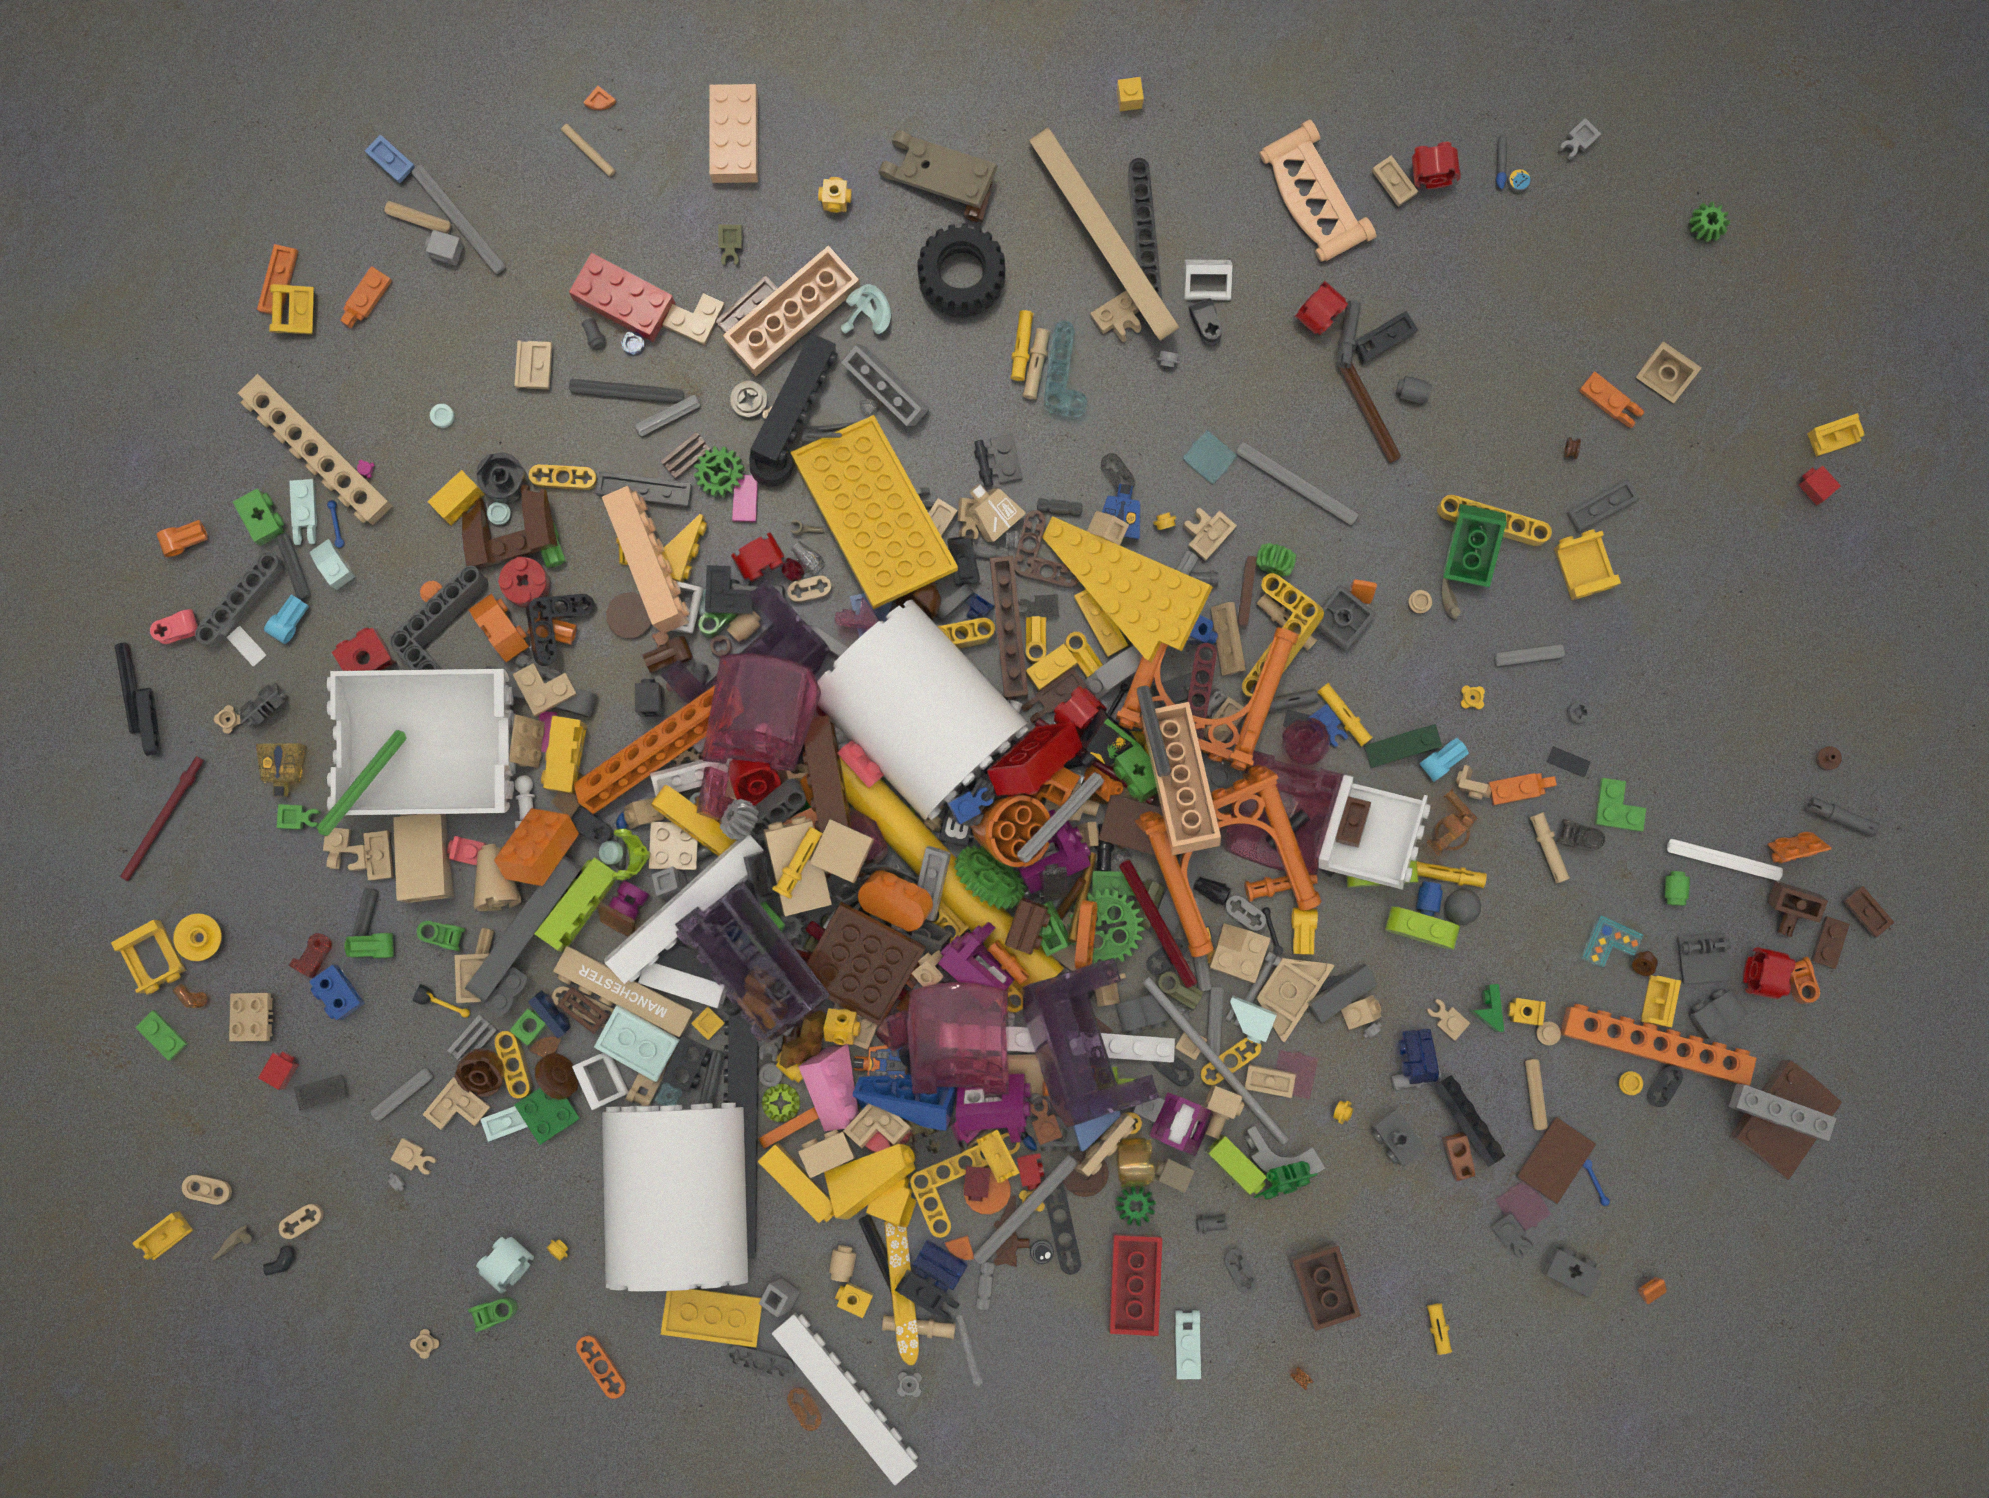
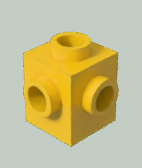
[818,177,852,213]
[823,1008,861,1045]

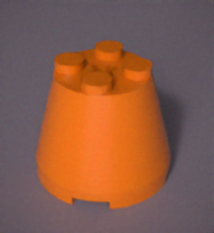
[971,795,1051,867]

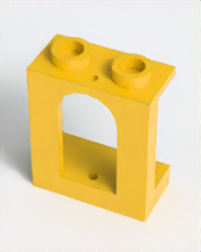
[111,920,186,995]

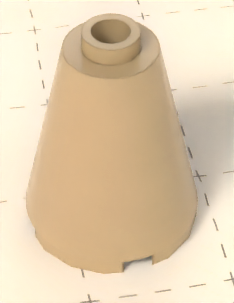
[473,844,522,911]

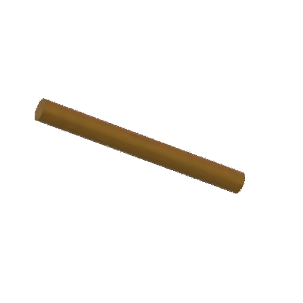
[1067,852,1097,943]

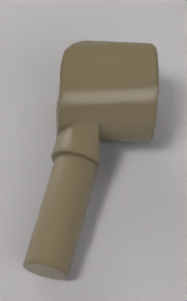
[790,520,824,536]

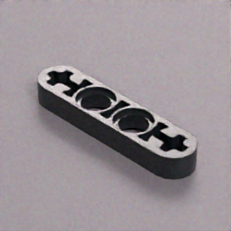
[1045,1183,1081,1275]

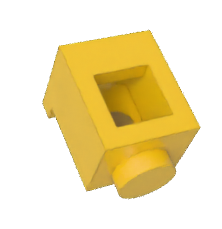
[1507,998,1546,1026]

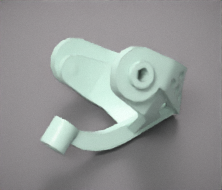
[841,284,891,334]

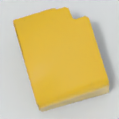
[866,1177,916,1228]

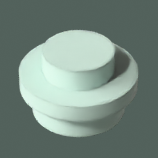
[487,502,511,525]

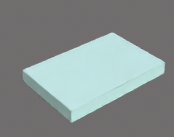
[594,1005,680,1082]

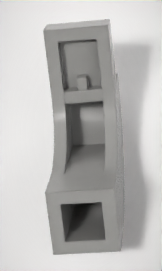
[1083,645,1166,700]
[1244,1125,1325,1174]

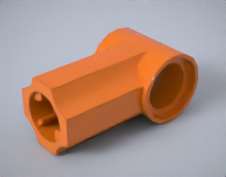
[156,520,208,557]
[527,612,577,645]

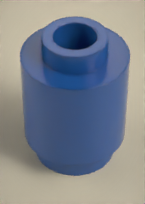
[1416,881,1443,917]

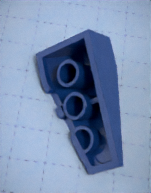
[853,1073,958,1131]

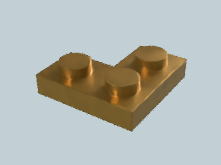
[779,1010,827,1069]

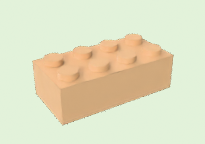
[710,84,758,183]

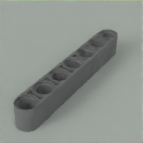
[465,855,582,1002]

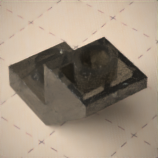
[1039,863,1068,902]

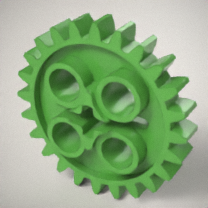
[954,845,1026,910]
[1067,889,1145,966]

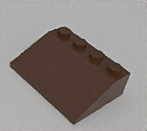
[1729,1060,1842,1180]

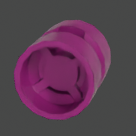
[606,880,650,923]

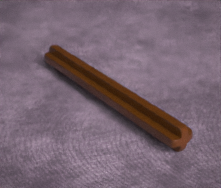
[1339,362,1401,463]

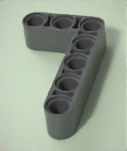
[390,566,488,670]

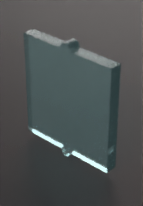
[1182,430,1238,485]

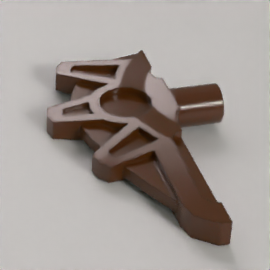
[994,1195,1030,1267]

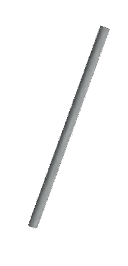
[1142,977,1289,1145]

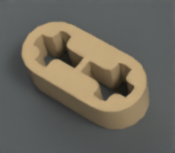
[788,576,832,603]
[279,1204,324,1239]

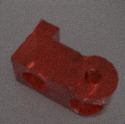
[288,933,332,978]

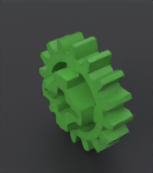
[694,446,745,498]

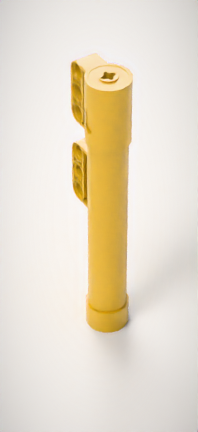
[840,757,1064,1012]

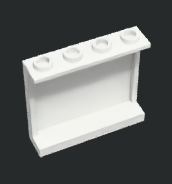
[1319,775,1431,890]

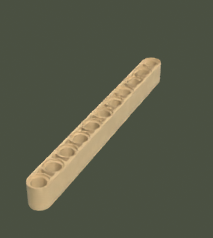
[1029,127,1179,341]

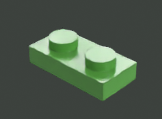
[135,1010,188,1061]

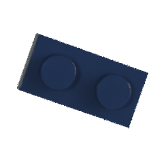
[528,990,571,1039]

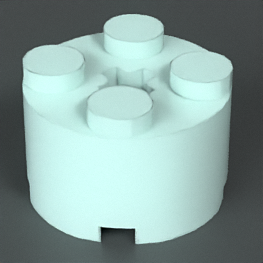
[476,1237,534,1293]

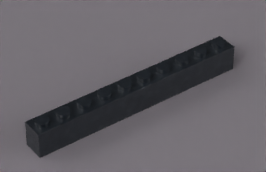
[723,1016,760,1259]

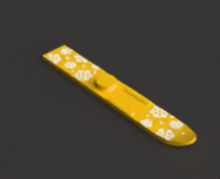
[884,1221,919,1366]

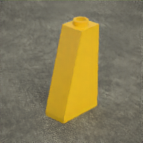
[758,1143,834,1223]
[824,1144,915,1220]

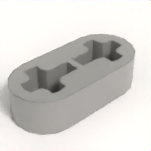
[1225,896,1266,931]

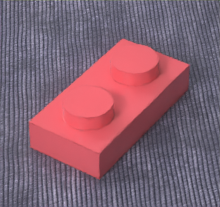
[837,740,884,788]

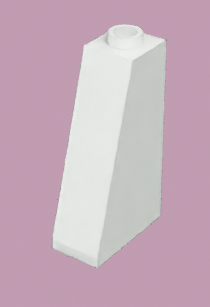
[638,963,729,1009]

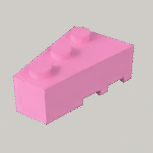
[798,1044,859,1131]

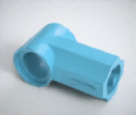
[264,594,309,644]
[1419,738,1469,782]

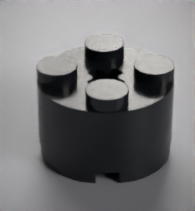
[476,452,528,504]

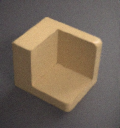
[1087,511,1129,545]

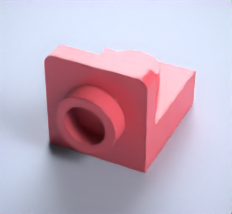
[447,836,486,866]

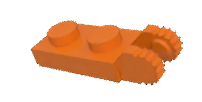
[1579,371,1644,428]

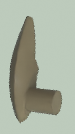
[1442,578,1461,620]
[212,1225,252,1260]

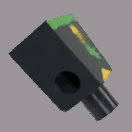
[1079,709,1138,768]

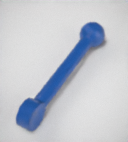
[327,500,345,548]
[1583,1159,1610,1206]

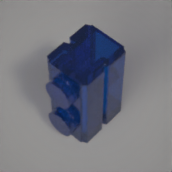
[1398,1029,1440,1084]
[912,1239,968,1292]

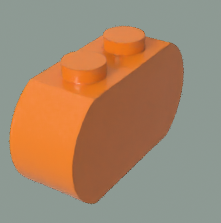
[858,870,933,931]

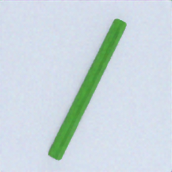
[317,730,407,836]

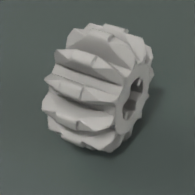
[720,799,759,840]

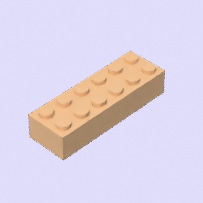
[723,246,860,376]
[602,486,690,634]
[1142,702,1221,855]

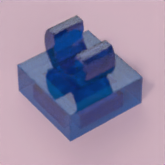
[966,593,994,620]

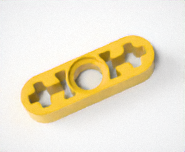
[529,464,598,490]
[1200,1037,1261,1085]

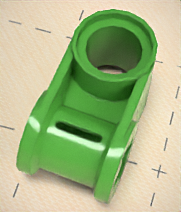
[698,613,738,638]
[417,921,466,952]
[468,1297,518,1332]

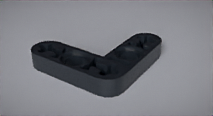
[526,594,595,667]

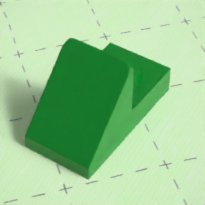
[1470,984,1504,1032]

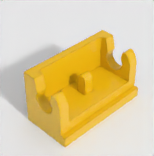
[1807,413,1864,457]
[427,470,485,526]
[1640,975,1681,1027]
[976,1129,1020,1183]
[133,1211,193,1261]

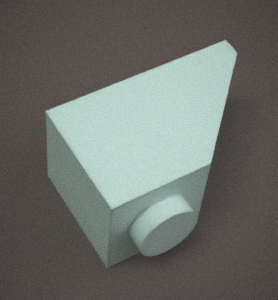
[309,539,356,590]
[1230,995,1277,1044]

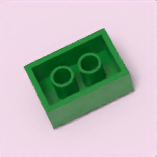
[1443,504,1507,587]

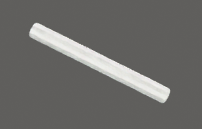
[1667,839,1783,881]

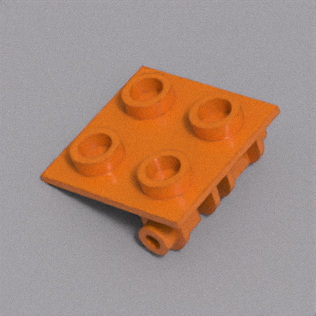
[1767,832,1831,864]

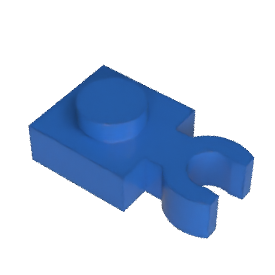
[1307,704,1348,748]
[947,787,993,824]

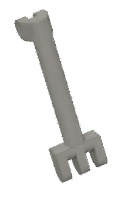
[1225,951,1281,1026]

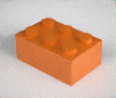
[494,808,579,886]

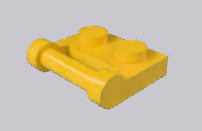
[269,284,314,335]

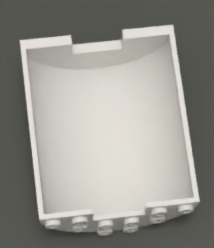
[809,600,1029,821]
[327,669,516,815]
[602,1103,748,1291]

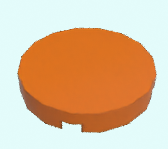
[963,1166,1011,1214]

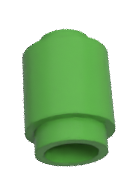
[1665,871,1690,906]

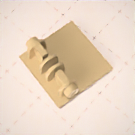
[509,715,545,768]
[649,822,698,870]
[229,993,273,1041]

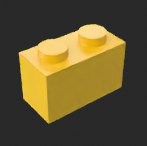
[1026,644,1078,692]

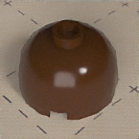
[895,582,941,620]
[455,1048,505,1097]

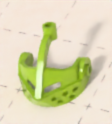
[612,829,650,880]

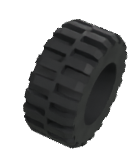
[917,223,1006,317]

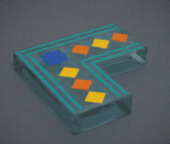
[1581,915,1644,968]

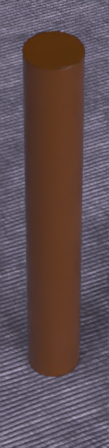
[1057,877,1086,920]

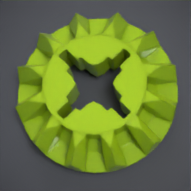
[762,1084,800,1122]

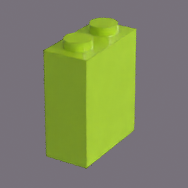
[1205,1135,1267,1195]

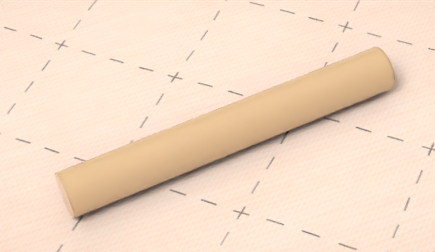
[561,124,616,177]

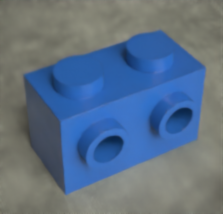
[309,965,365,1020]

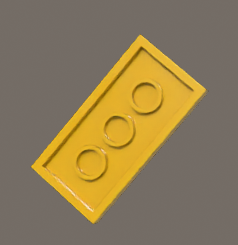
[660,1289,762,1347]

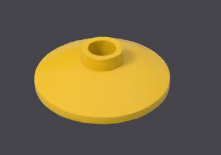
[173,914,222,961]

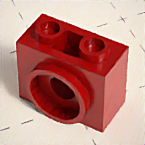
[332,627,396,671]

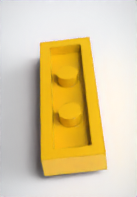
[1074,589,1128,658]

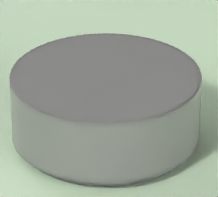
[758,1063,783,1087]

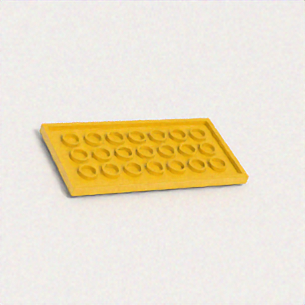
[790,415,958,609]

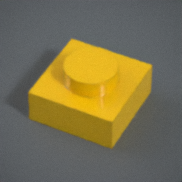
[691,1006,725,1040]

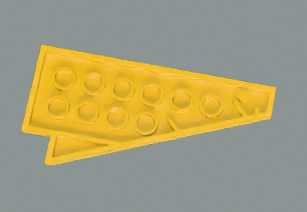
[1042,516,1213,662]

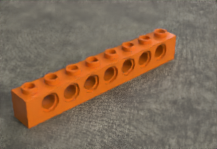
[574,679,744,814]
[1560,1004,1757,1086]

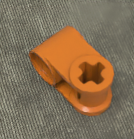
[1789,956,1820,1004]

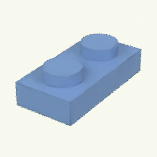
[365,135,415,184]

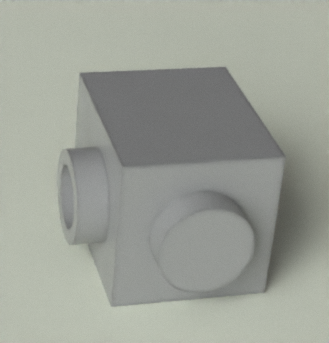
[759,1278,801,1317]

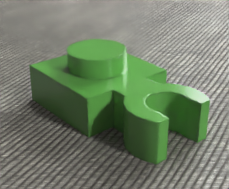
[277,804,321,830]

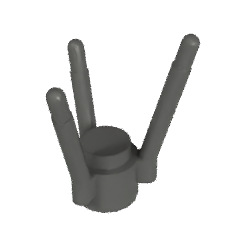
[802,422,857,446]

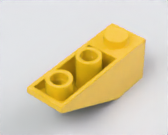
[661,514,707,583]

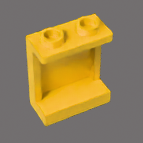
[1554,529,1621,601]

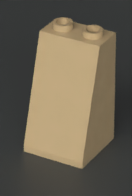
[393,814,454,903]
[763,816,832,916]

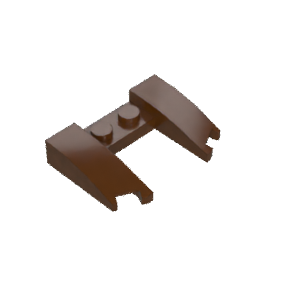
[462,485,558,569]

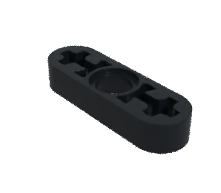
[136,687,161,756]

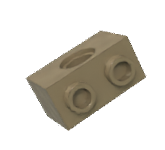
[1154,1157,1195,1193]

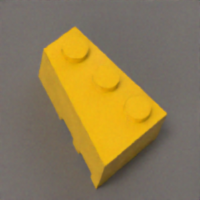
[541,716,587,795]

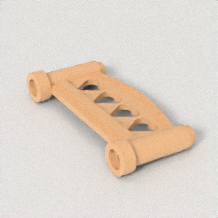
[1259,119,1377,262]

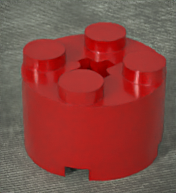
[1411,142,1461,189]
[1294,281,1348,335]
[731,532,785,582]
[498,557,550,608]
[1053,686,1107,738]
[728,750,781,806]
[1743,947,1795,999]

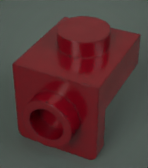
[964,1166,990,1202]

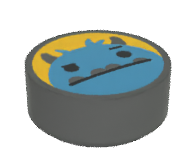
[1507,168,1531,193]

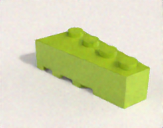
[534,857,617,952]

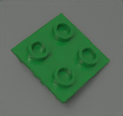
[514,1088,580,1145]
[1254,1161,1318,1200]

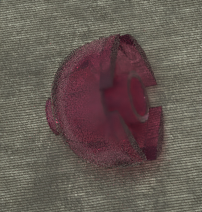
[1282,718,1330,765]

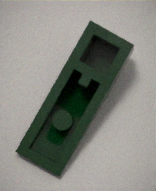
[1364,724,1442,768]

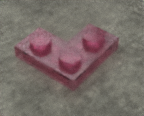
[696,766,734,822]

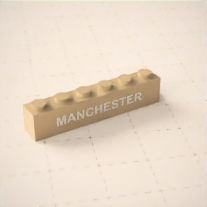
[553,946,695,1037]

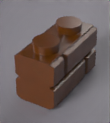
[1004,897,1051,954]

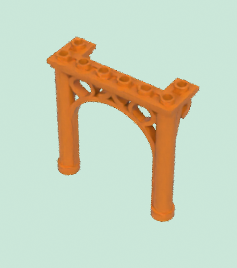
[1116,627,1299,771]
[1135,765,1322,957]

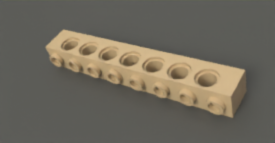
[238,374,392,525]

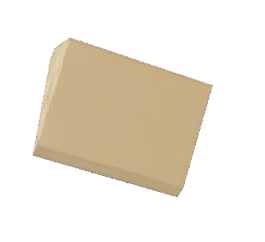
[1636,342,1702,403]

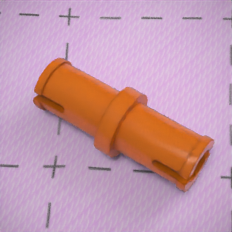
[987,940,1030,985]

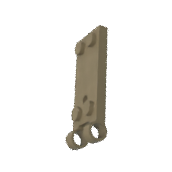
[878,130,998,209]

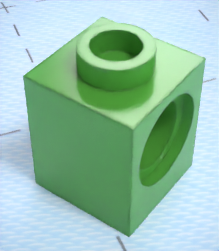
[510,1008,547,1046]

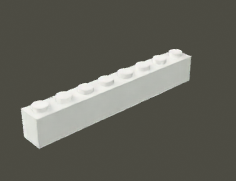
[604,835,764,984]
[772,1312,918,1485]

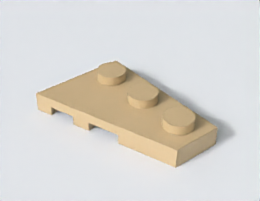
[1074,1113,1135,1177]

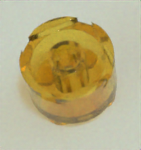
[1116,1137,1155,1188]

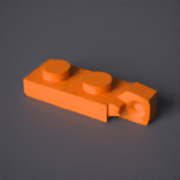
[340,266,392,328]
[1488,773,1557,805]

